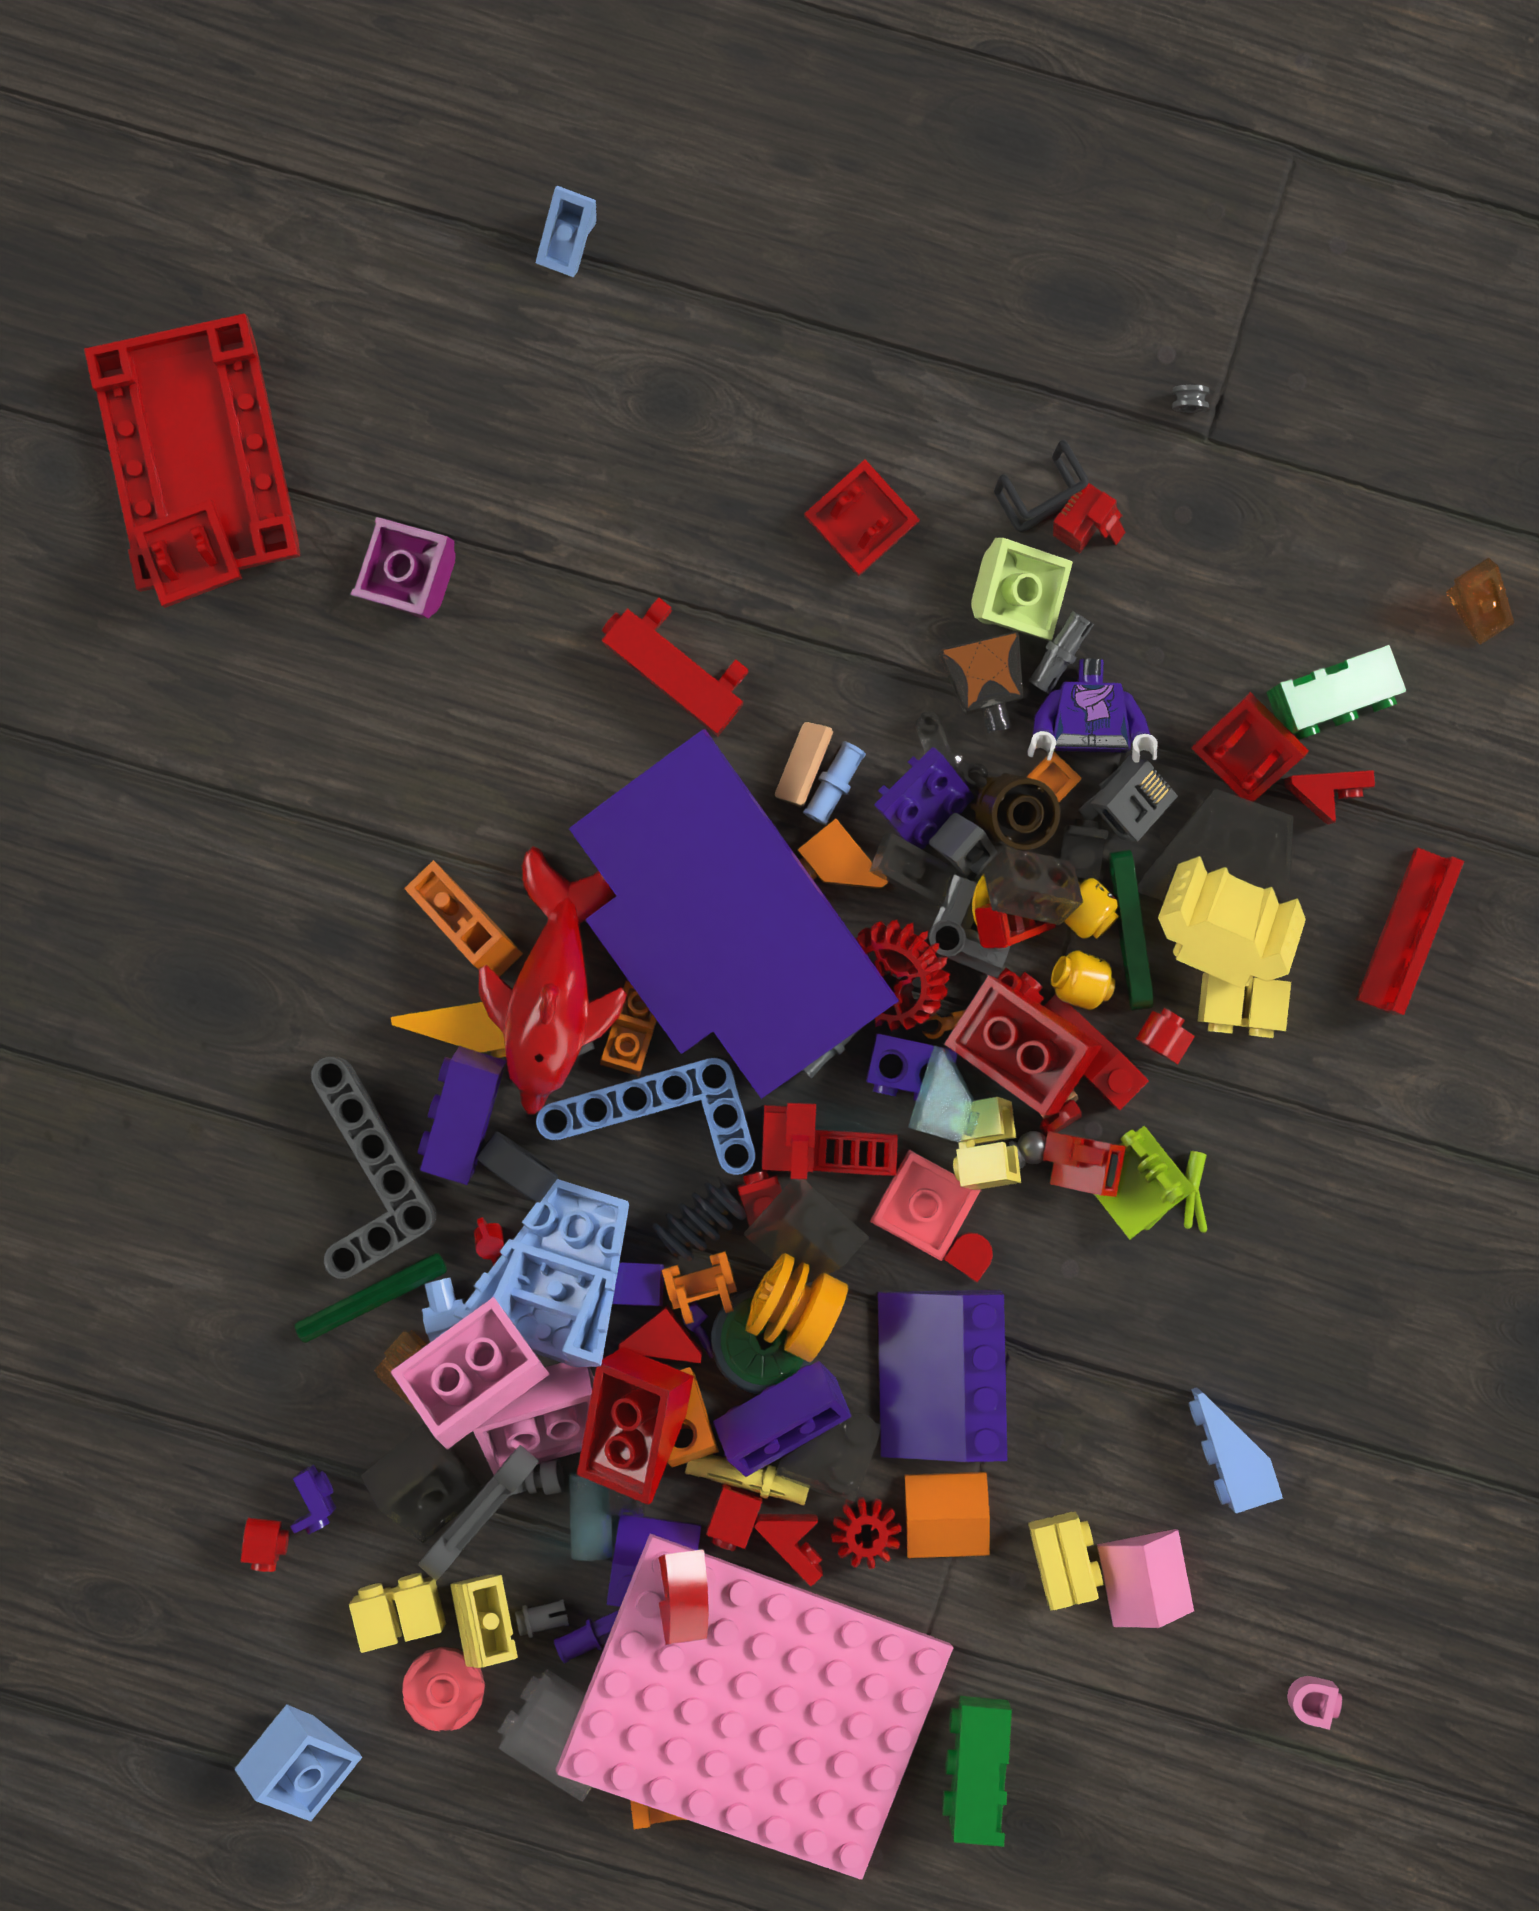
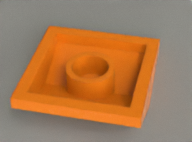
[904,1472,990,1558]

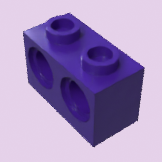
[866,1033,957,1105]

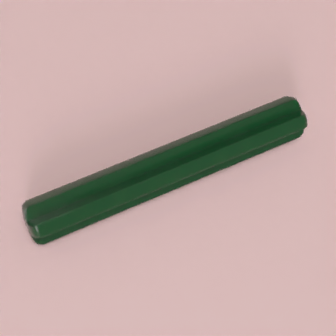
[294,1253,447,1343]

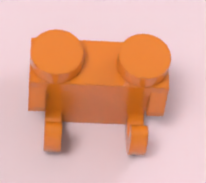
[662,1251,737,1325]

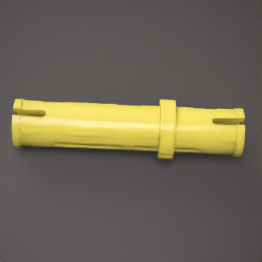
[685,1454,811,1506]

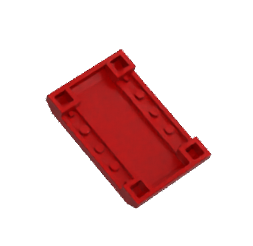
[84,313,300,592]

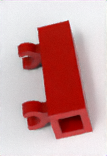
[602,597,749,737]

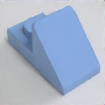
[535,186,596,277]

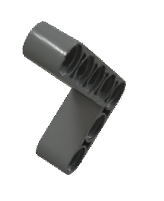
[311,1056,437,1279]

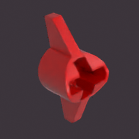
[474,1217,504,1266]

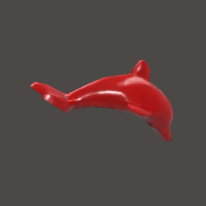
[479,846,627,1114]

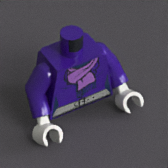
[1028,659,1158,763]

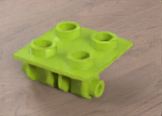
[1094,1126,1195,1240]

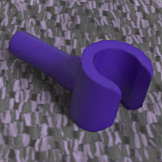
[681,1301,713,1358]

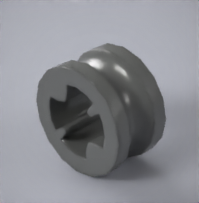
[1172,385,1210,413]

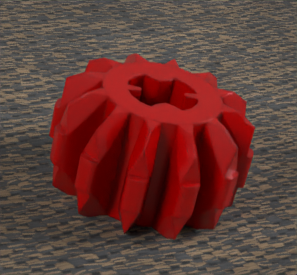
[831,1497,901,1569]

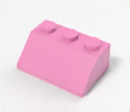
[391,1297,549,1449]
[473,1363,594,1475]

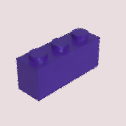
[418,1046,506,1185]
[713,1361,852,1477]

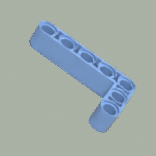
[536,1057,755,1175]

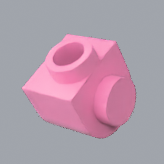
[1287,1676,1342,1730]

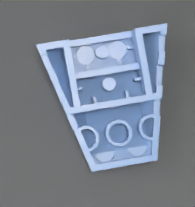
[453,1179,629,1367]

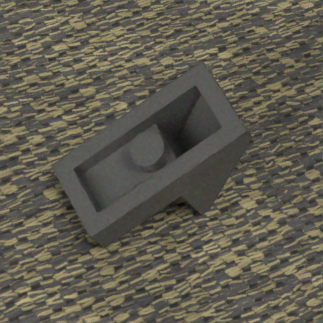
[929,813,997,881]

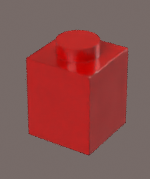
[706,1484,762,1551]

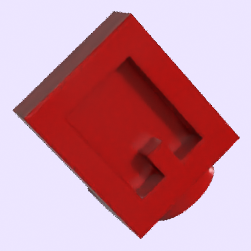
[737,1170,791,1234]

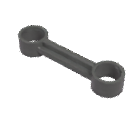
[418,1445,539,1581]

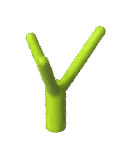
[1145,1151,1207,1233]

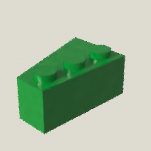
[942,1696,1012,1847]

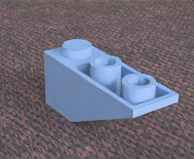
[1189,1388,1283,1513]

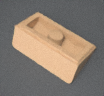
[775,722,833,808]

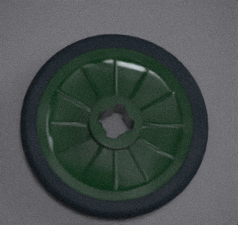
[711,1287,813,1394]

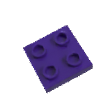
[874,747,976,855]

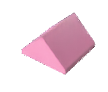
[1097,1529,1194,1628]

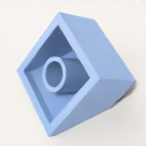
[235,1704,362,1821]

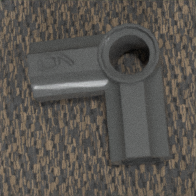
[927,875,1010,979]

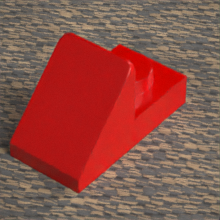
[1284,770,1375,825]
[754,1514,823,1586]

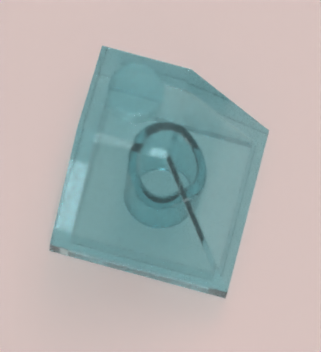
[908,1046,980,1143]

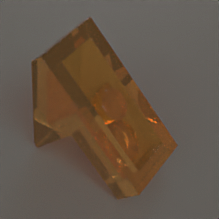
[1446,558,1514,645]

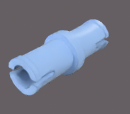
[803,741,866,825]

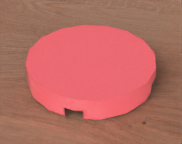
[402,1647,485,1732]

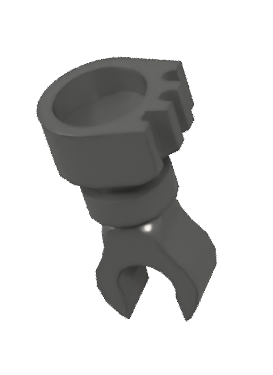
[510,1459,566,1495]

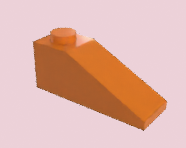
[404,860,523,977]

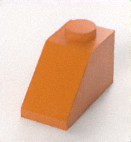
[797,819,888,889]

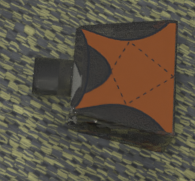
[939,631,1023,734]

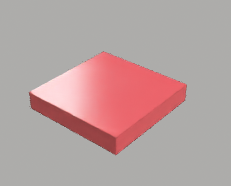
[869,1149,981,1261]

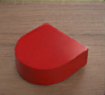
[943,1232,993,1283]

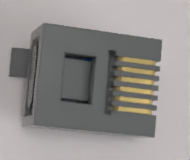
[1078,755,1178,842]

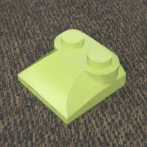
[971,538,1073,641]

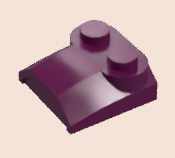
[351,517,456,619]

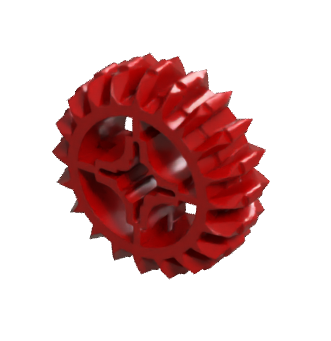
[854,920,950,1031]

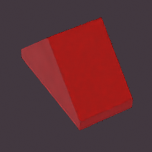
[619,1304,703,1363]

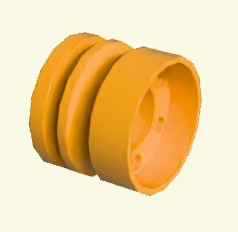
[745,1253,848,1362]

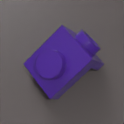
[290,1464,336,1534]

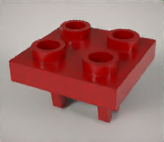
[804,459,920,577]
[132,499,242,608]
[1191,692,1309,806]

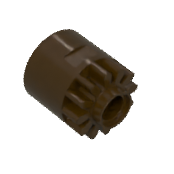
[969,773,1060,850]

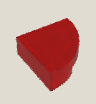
[1040,1100,1082,1138]

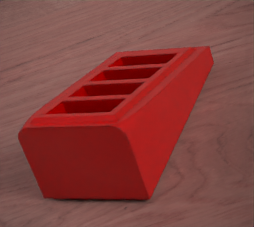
[975,888,1056,948]
[813,1130,898,1176]

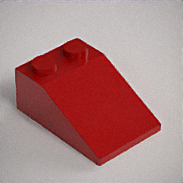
[944,975,1102,1116]
[577,1347,694,1505]

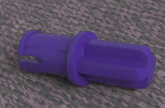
[554,1610,619,1664]

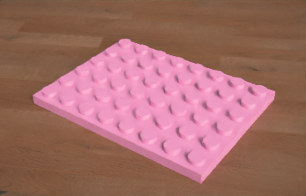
[556,1534,953,1880]

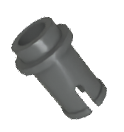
[515,1599,569,1638]

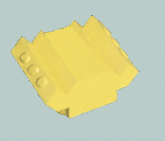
[1158,856,1306,989]

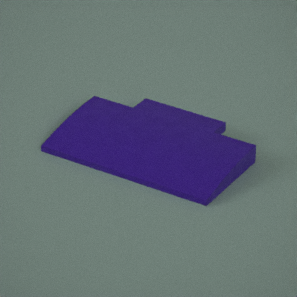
[569,729,899,1099]

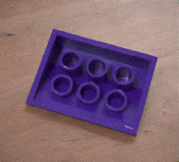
[878,1290,1007,1462]

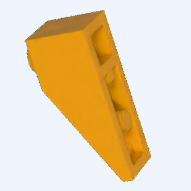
[391,1002,506,1058]

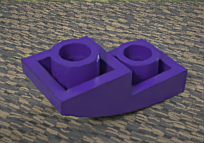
[612,1263,664,1306]

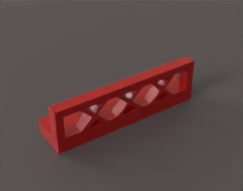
[1356,847,1464,1015]

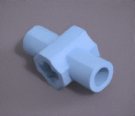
[422,1277,465,1343]

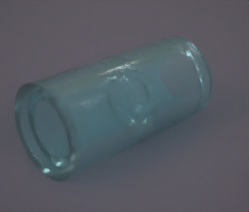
[569,1472,612,1560]

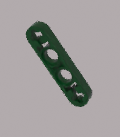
[1109,850,1153,1011]

